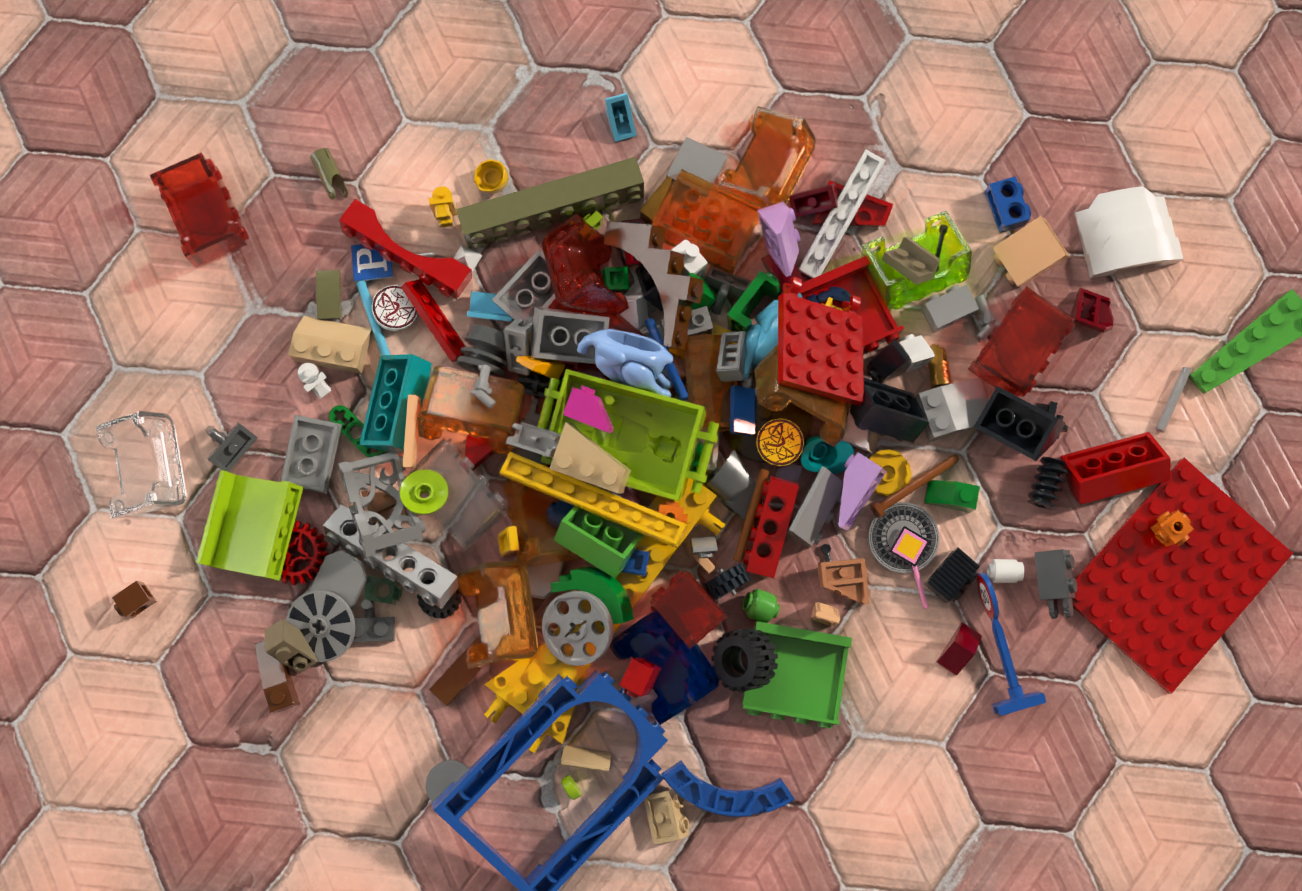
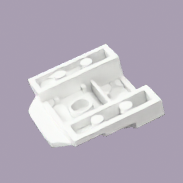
[1075,186,1183,279]

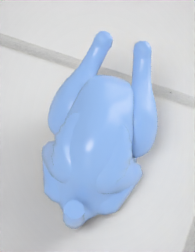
[577,329,673,397]

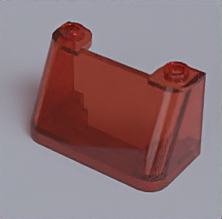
[542,214,629,316]

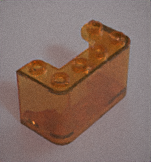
[417,366,525,455]

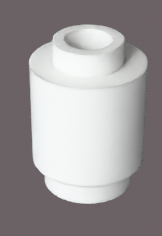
[987,559,1024,583]

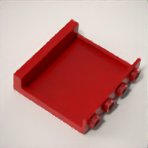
[783,256,904,353]

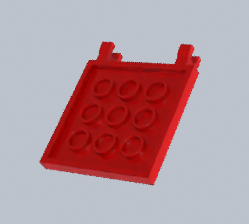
[778,277,864,406]

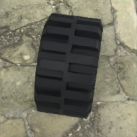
[711,628,778,692]

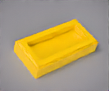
[497,526,519,557]

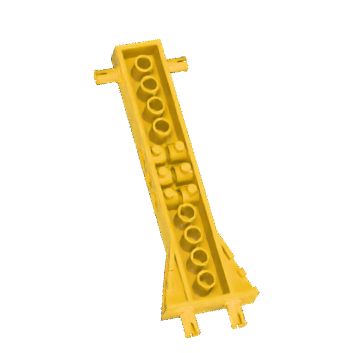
[484,478,726,753]

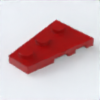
[812,180,894,227]

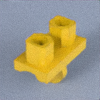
[429,186,457,228]

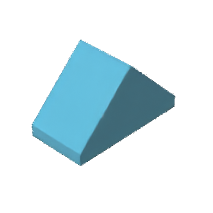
[605,93,637,142]

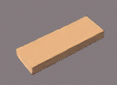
[403,395,421,469]

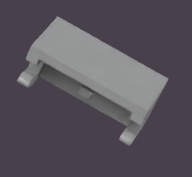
[504,318,533,375]
[506,422,561,458]

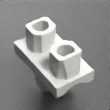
[298,363,331,399]

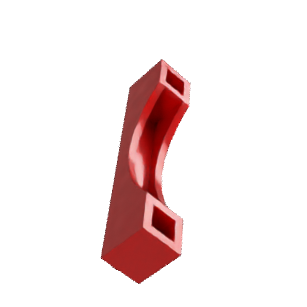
[339,199,472,299]

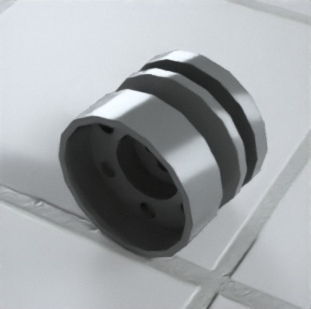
[456,324,507,380]

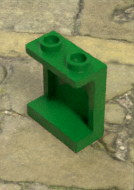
[727,271,780,333]

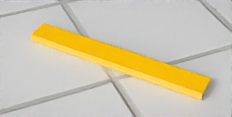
[499,452,687,548]

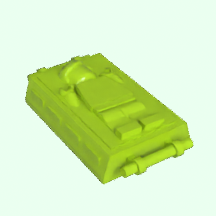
[537,369,719,501]

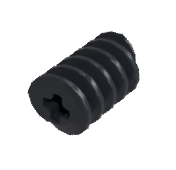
[1027,457,1069,509]

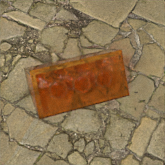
[684,334,737,433]

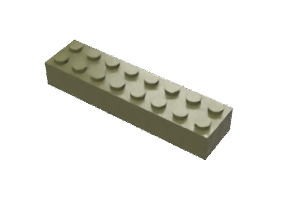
[456,157,644,249]

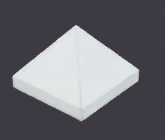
[454,245,482,272]

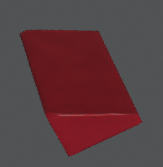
[788,183,838,218]

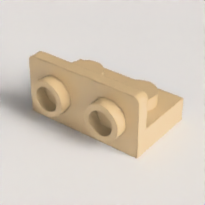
[644,789,690,845]

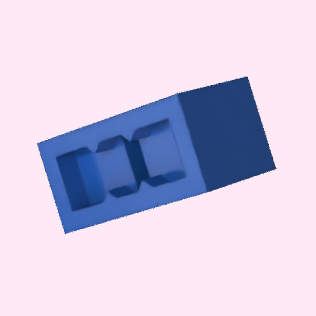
[985,176,1031,233]

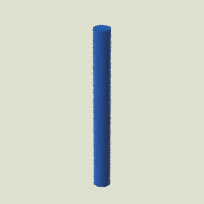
[645,318,689,401]

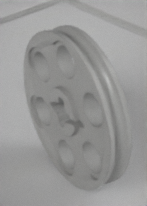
[542,591,613,666]

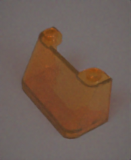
[717,106,816,209]
[754,344,850,447]
[456,561,538,669]

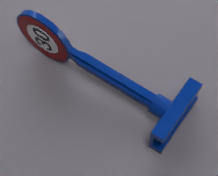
[977,572,1047,716]

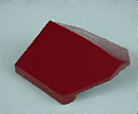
[1070,288,1114,333]

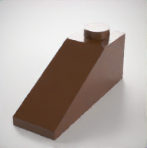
[254,640,300,713]

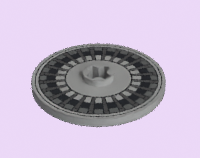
[868,502,939,573]

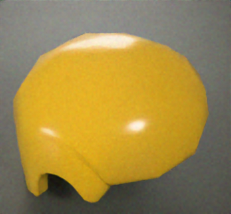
[474,159,509,194]

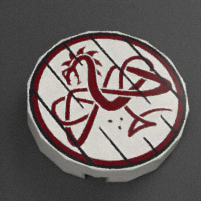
[372,285,418,332]

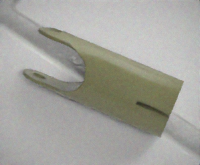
[310,148,349,200]

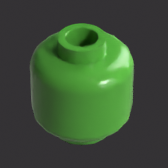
[742,589,780,623]

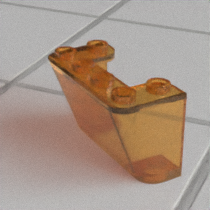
[503,464,581,569]

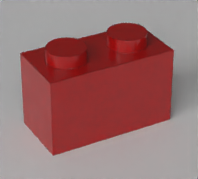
[619,657,662,698]

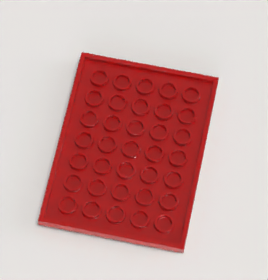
[1072,457,1293,694]

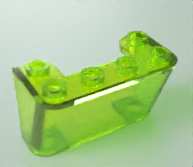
[862,210,972,310]

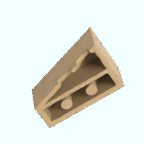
[549,422,631,494]

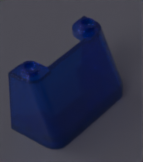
[609,605,719,725]

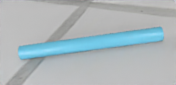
[356,280,391,355]

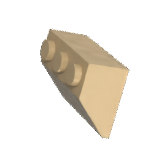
[288,316,372,374]

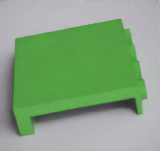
[741,621,852,729]

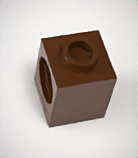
[112,581,157,618]

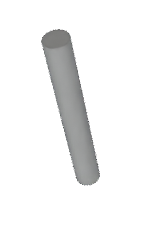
[1155,367,1192,433]

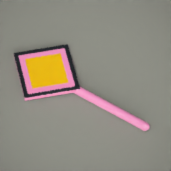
[889,526,930,609]

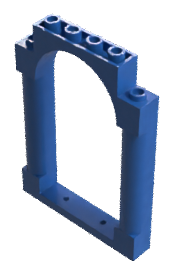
[432,670,668,891]

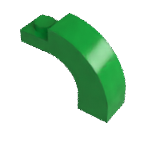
[550,567,634,626]

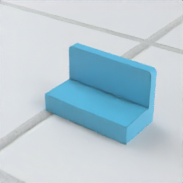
[467,291,514,322]

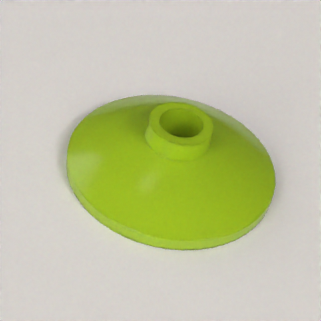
[400,470,449,515]

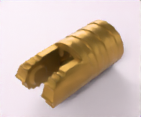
[928,343,952,388]

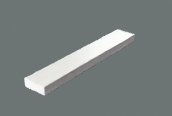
[798,150,886,279]

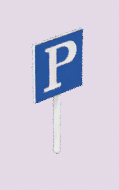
[351,244,435,282]

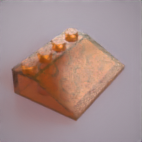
[652,169,764,275]

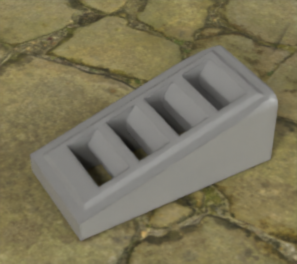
[716,331,746,381]

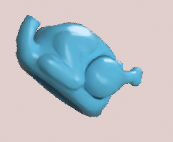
[743,293,802,390]

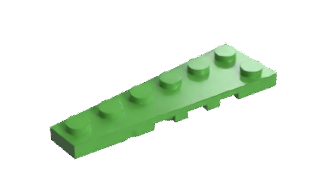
[1189,289,1302,394]

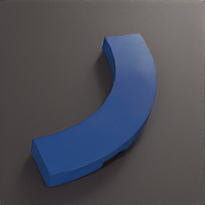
[661,760,795,817]

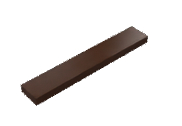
[429,593,546,706]

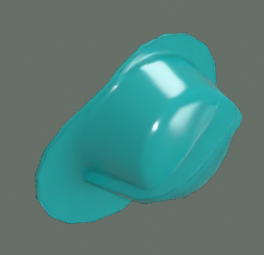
[801,435,855,474]

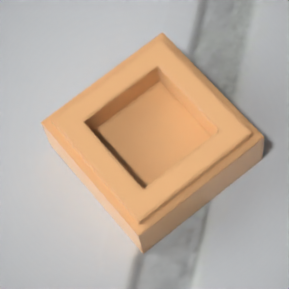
[692,555,715,575]

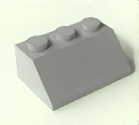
[786,466,843,548]

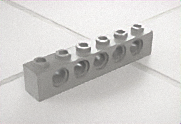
[323,504,459,609]

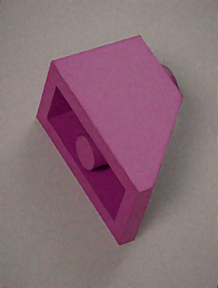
[563,385,614,433]

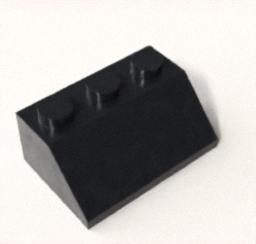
[850,378,929,443]
[974,386,1065,461]

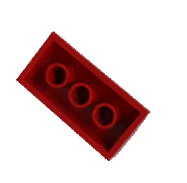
[1060,432,1171,505]

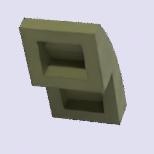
[316,270,342,319]

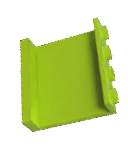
[196,470,303,581]

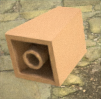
[993,216,1070,287]

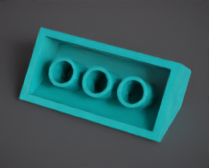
[359,354,432,453]

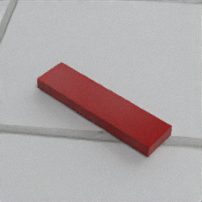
[401,279,466,362]

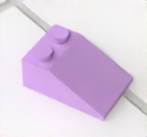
[757,202,800,277]
[838,452,887,530]

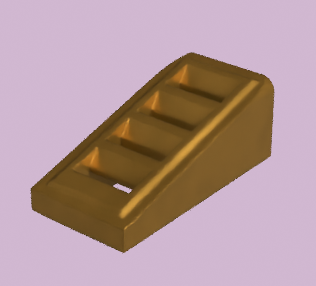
[640,176,672,226]

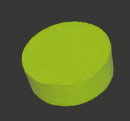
[561,774,582,800]

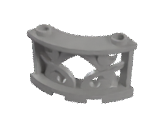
[338,450,425,557]

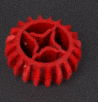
[281,521,329,586]

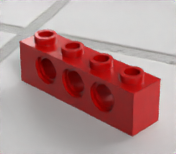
[743,476,799,578]

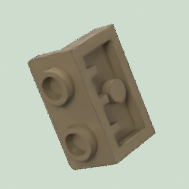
[882,237,940,284]

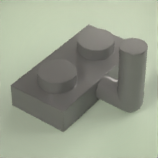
[704,265,752,315]
[206,422,258,472]
[352,600,395,643]

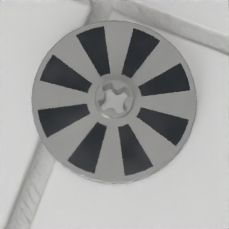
[286,590,355,662]

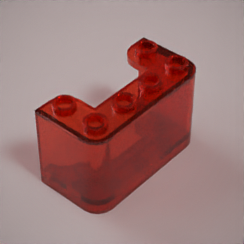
[150,152,250,267]
[968,286,1075,397]
[650,570,728,652]

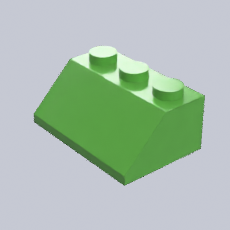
[554,506,644,578]

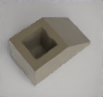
[265,619,317,674]

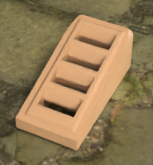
[810,602,840,626]

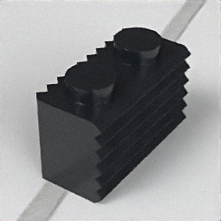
[924,547,980,603]

